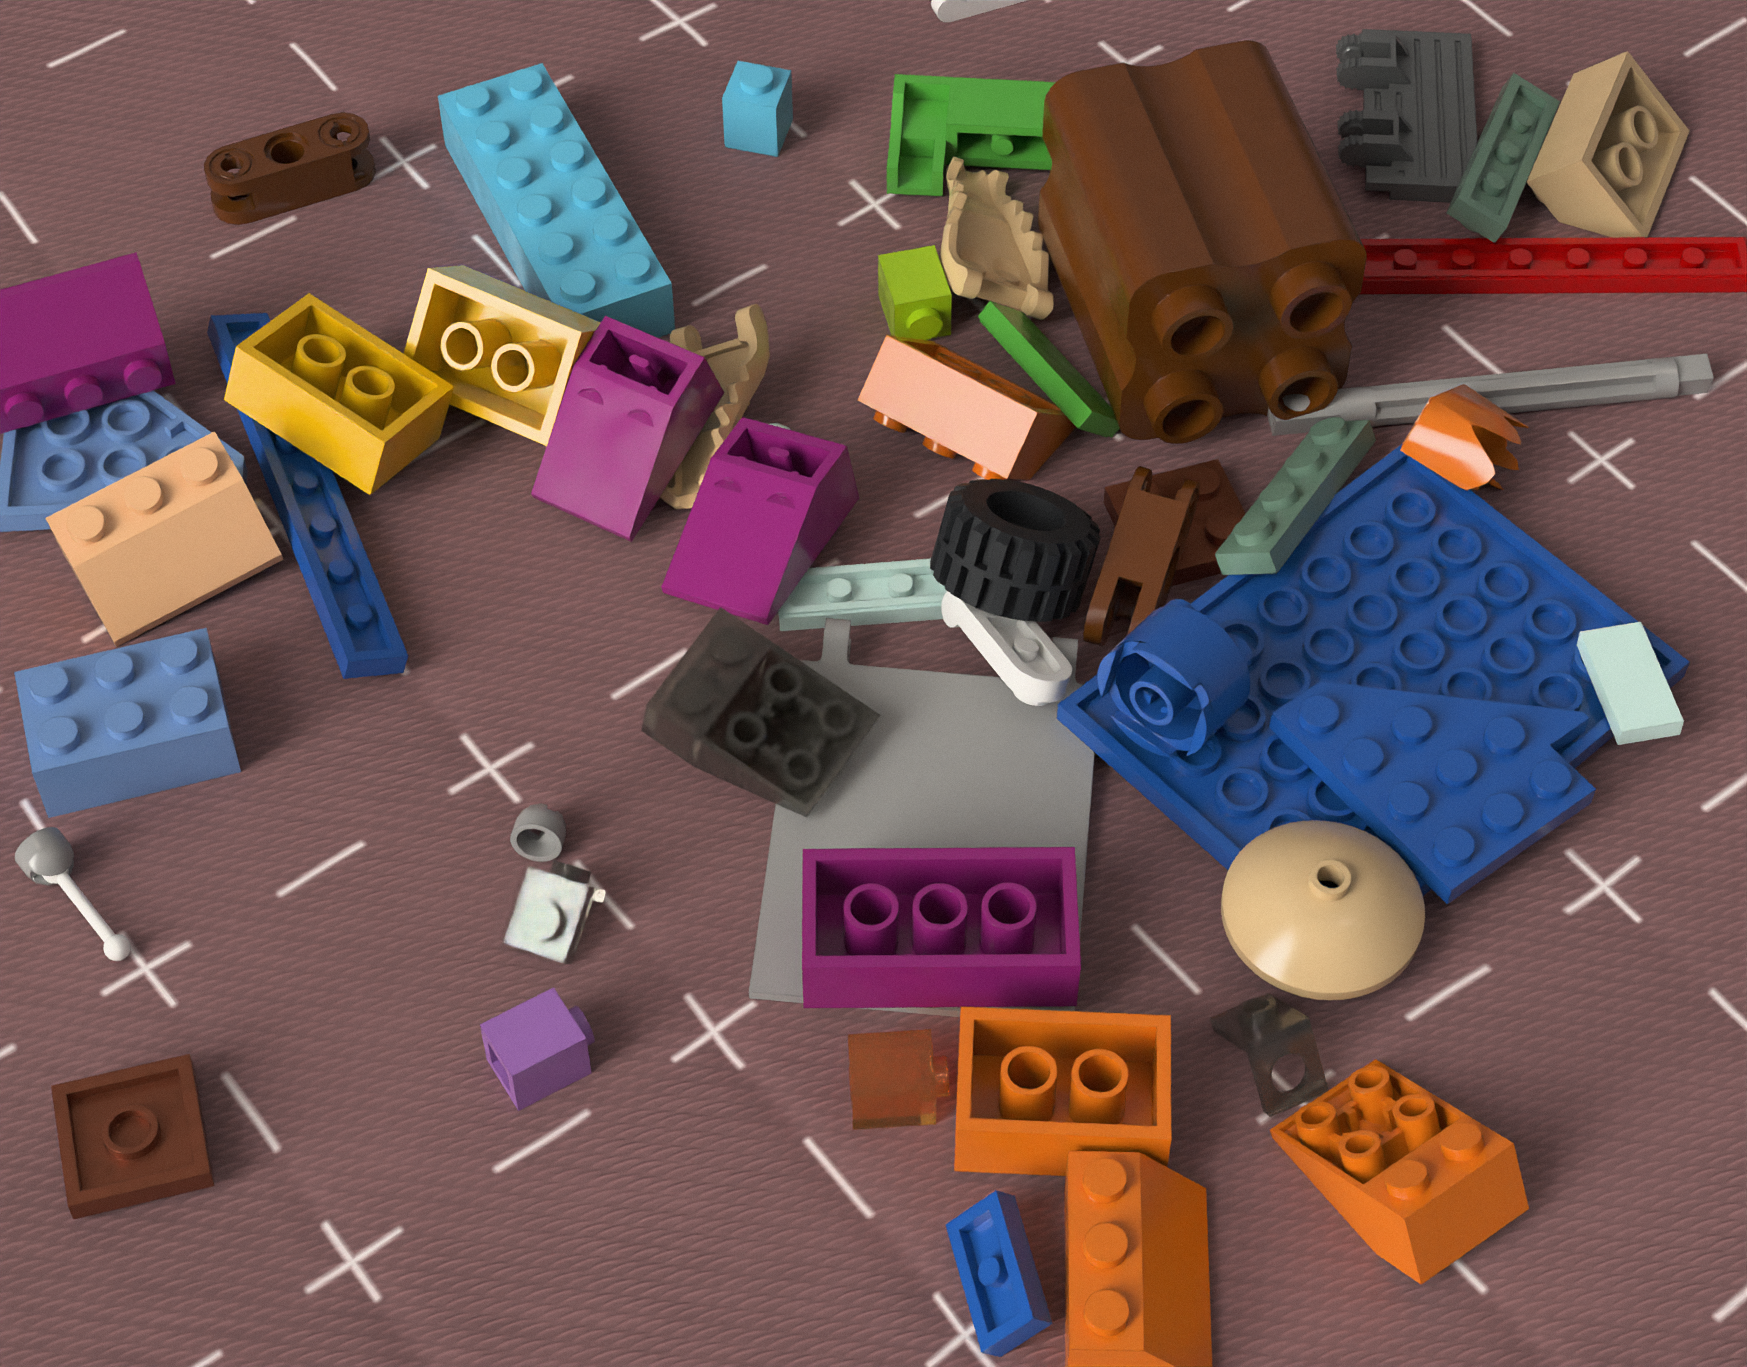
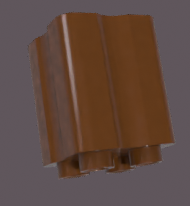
[1038,40,1367,444]

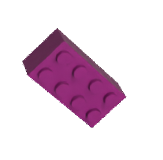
[802,847,1081,1008]

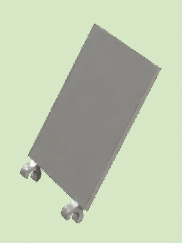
[749,618,1095,1017]

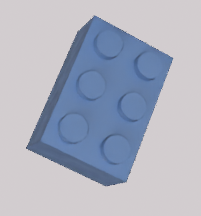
[14,628,241,818]

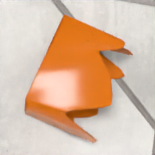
[1400,384,1529,491]

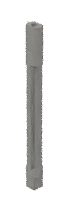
[1267,354,1714,436]

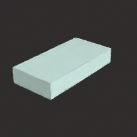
[1576,622,1684,745]

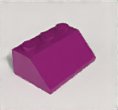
[0,252,176,434]

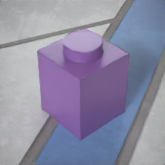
[480,987,595,1111]

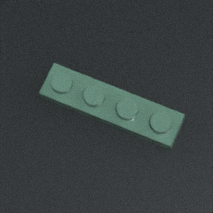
[1446,73,1560,243]
[1215,417,1376,575]

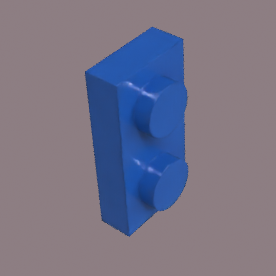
[945,1190,1053,1357]

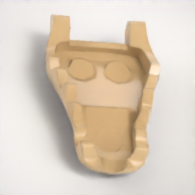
[940,157,1054,320]
[660,304,770,510]

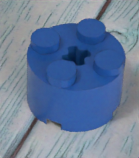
[1097,599,1253,757]

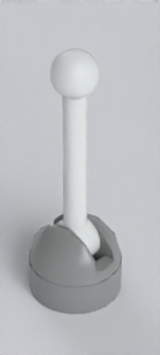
[14,827,131,961]

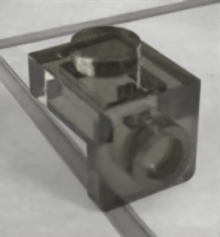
[503,860,606,965]

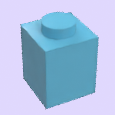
[722,61,793,157]

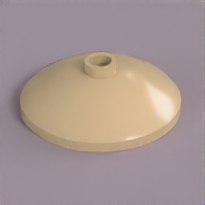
[1221,820,1425,1000]

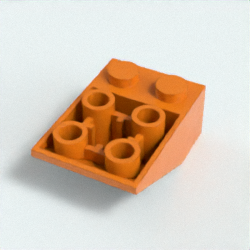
[1270,1059,1529,1285]

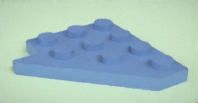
[0,390,248,532]

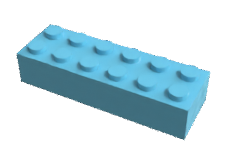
[438,63,675,338]

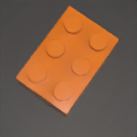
[954,1007,1172,1176]

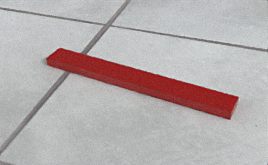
[1359,237,1747,295]

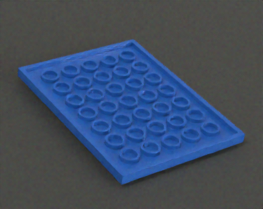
[1056,444,1690,896]

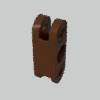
[204,112,376,225]
[1083,466,1200,647]

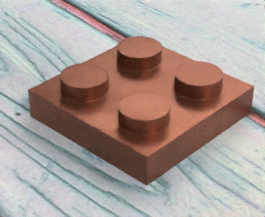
[1103,459,1246,586]
[51,1054,215,1220]

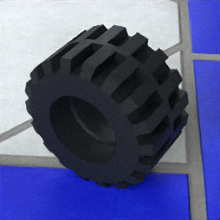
[930,479,1101,622]

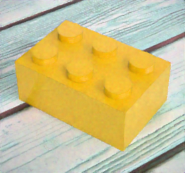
[404,265,601,446]
[224,293,455,495]

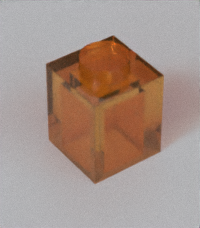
[848,1029,949,1130]

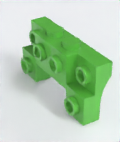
[887,74,1056,196]

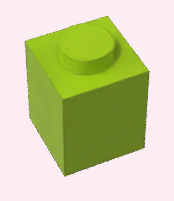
[878,245,952,340]

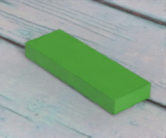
[978,301,1120,437]

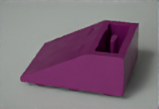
[531,316,725,542]
[661,417,860,625]

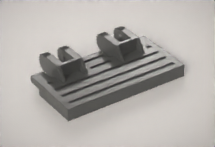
[1336,29,1477,203]

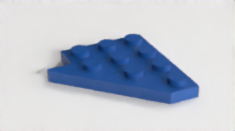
[1269,681,1596,904]

